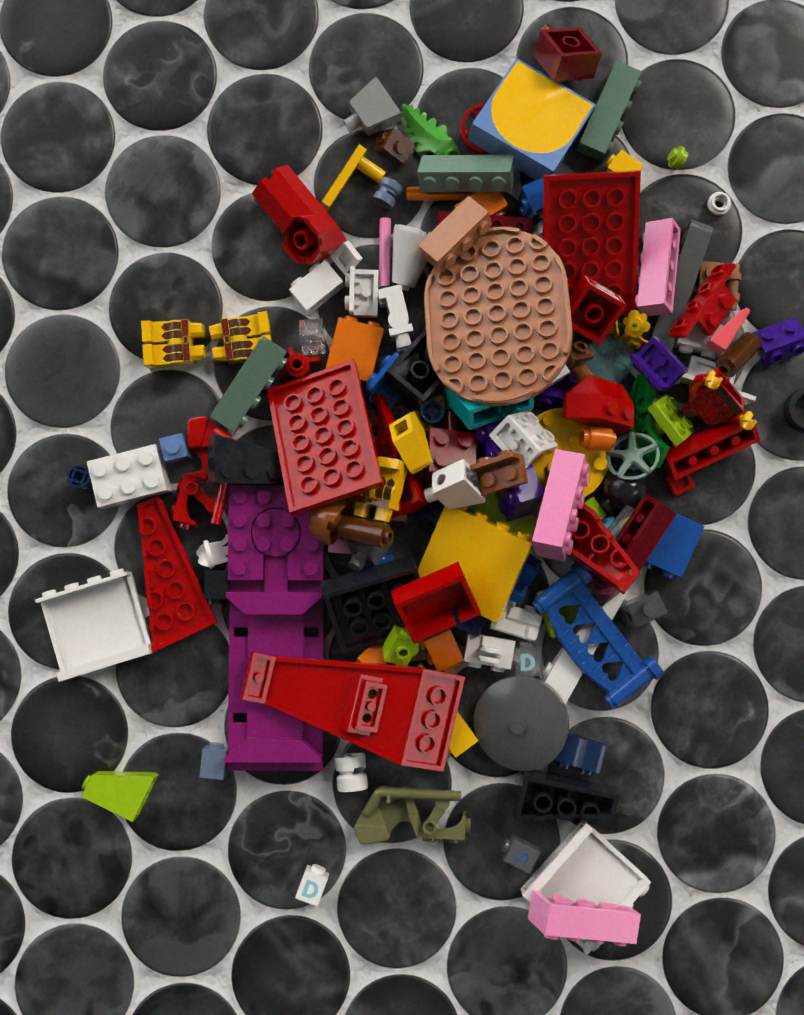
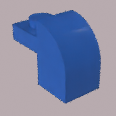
[509,554,542,605]

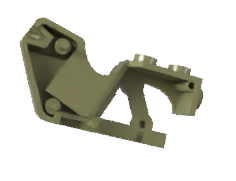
[354,785,471,845]

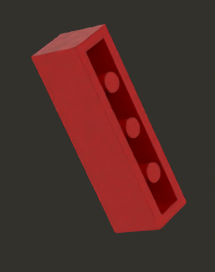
[662,419,760,481]

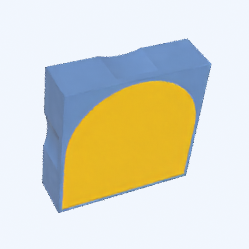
[467,58,596,180]

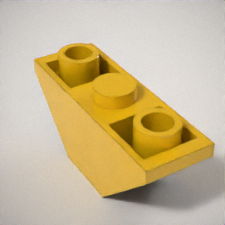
[389,409,433,474]

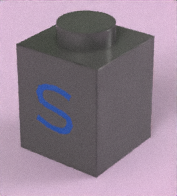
[501,834,540,874]

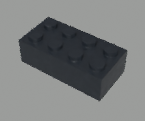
[383,328,443,411]

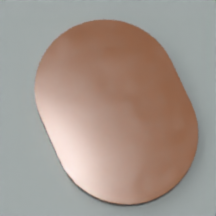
[424,227,573,406]

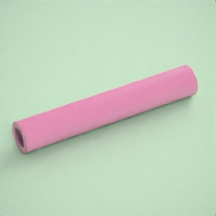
[379,218,391,288]

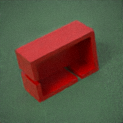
[391,561,481,643]

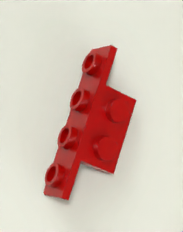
[669,263,737,338]

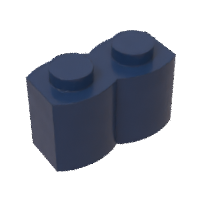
[554,733,608,776]

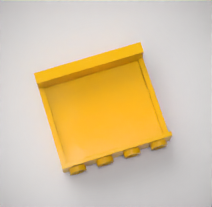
[418,506,534,623]

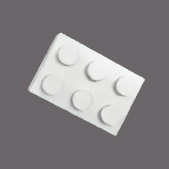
[87,444,172,509]

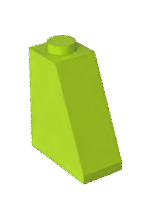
[81,771,159,822]

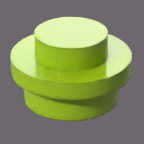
[667,146,688,169]

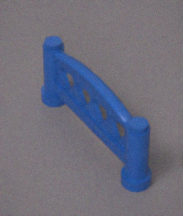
[532,562,664,709]

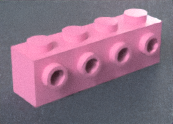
[635,218,681,316]

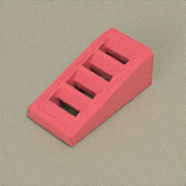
[705,307,750,354]

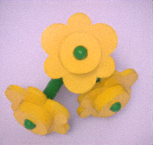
[608,310,654,349]

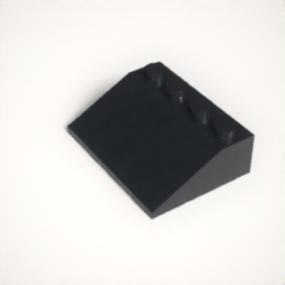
[321,555,420,655]

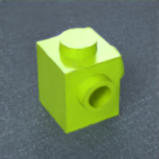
[382,625,420,666]

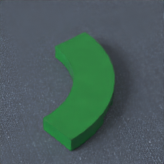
[631,374,670,468]

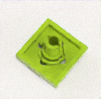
[647,394,694,446]

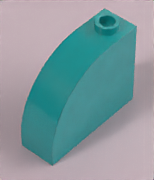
[443,384,534,430]

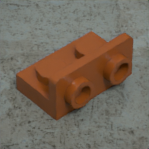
[470,450,529,496]

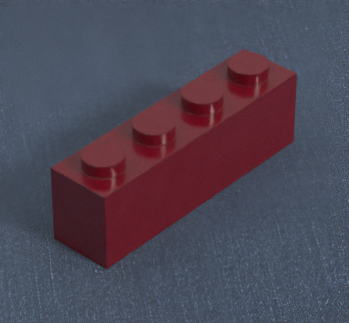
[593,494,677,594]

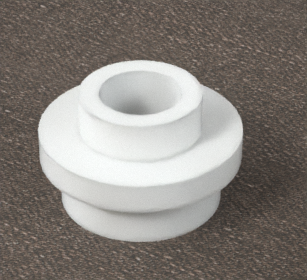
[707,192,731,215]

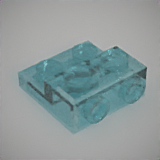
[581,334,634,383]

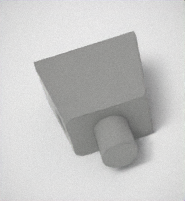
[343,77,401,136]

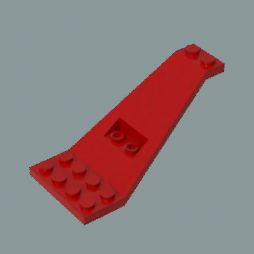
[240,651,465,772]

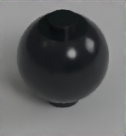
[598,468,647,517]

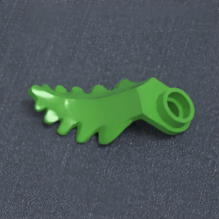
[401,104,461,155]

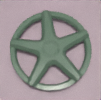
[606,431,660,480]

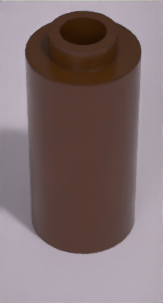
[716,332,761,377]
[337,515,394,548]

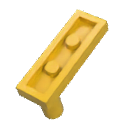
[321,144,386,212]

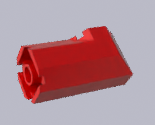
[252,165,347,265]

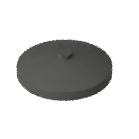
[474,675,569,771]

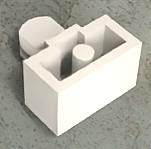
[463,634,516,673]

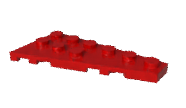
[137,495,218,653]

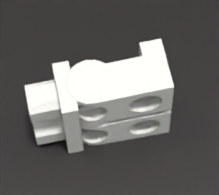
[378,284,413,353]

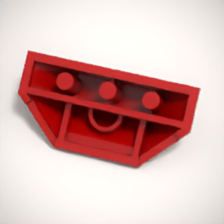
[563,374,634,436]

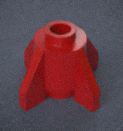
[277,347,321,382]

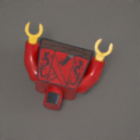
[683,367,757,430]

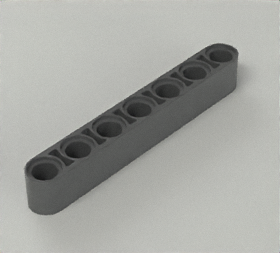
[647,219,713,351]

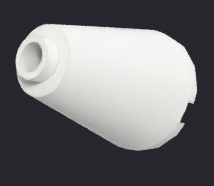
[392,224,431,292]

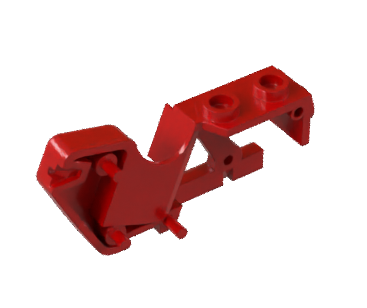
[171,416,233,530]

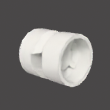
[335,753,368,792]

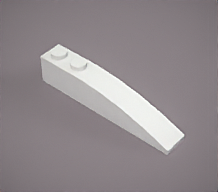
[542,591,628,704]

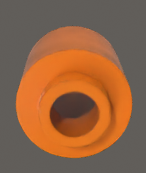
[579,426,617,452]

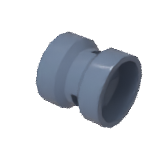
[372,177,403,210]

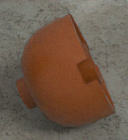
[307,500,352,546]

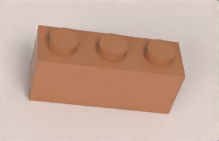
[418,196,492,273]

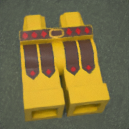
[209,311,272,365]
[141,319,207,369]
[350,457,408,523]

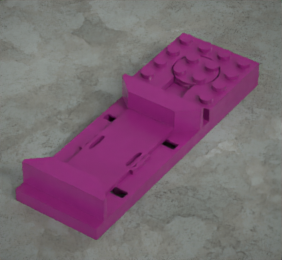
[224,485,325,771]

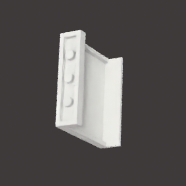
[35,568,152,682]
[520,819,651,955]

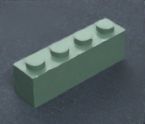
[576,60,642,162]
[417,155,516,192]
[210,336,287,432]

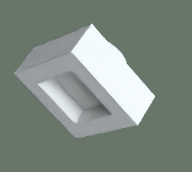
[331,241,363,275]

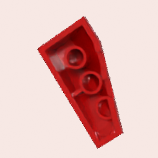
[566,503,640,592]

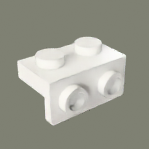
[345,266,379,318]

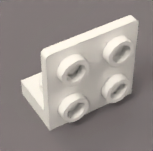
[489,411,558,468]

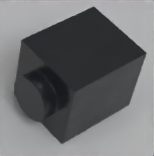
[204,571,230,604]

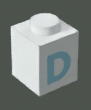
[295,864,329,907]

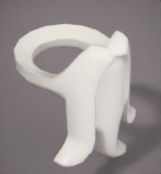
[196,534,228,569]

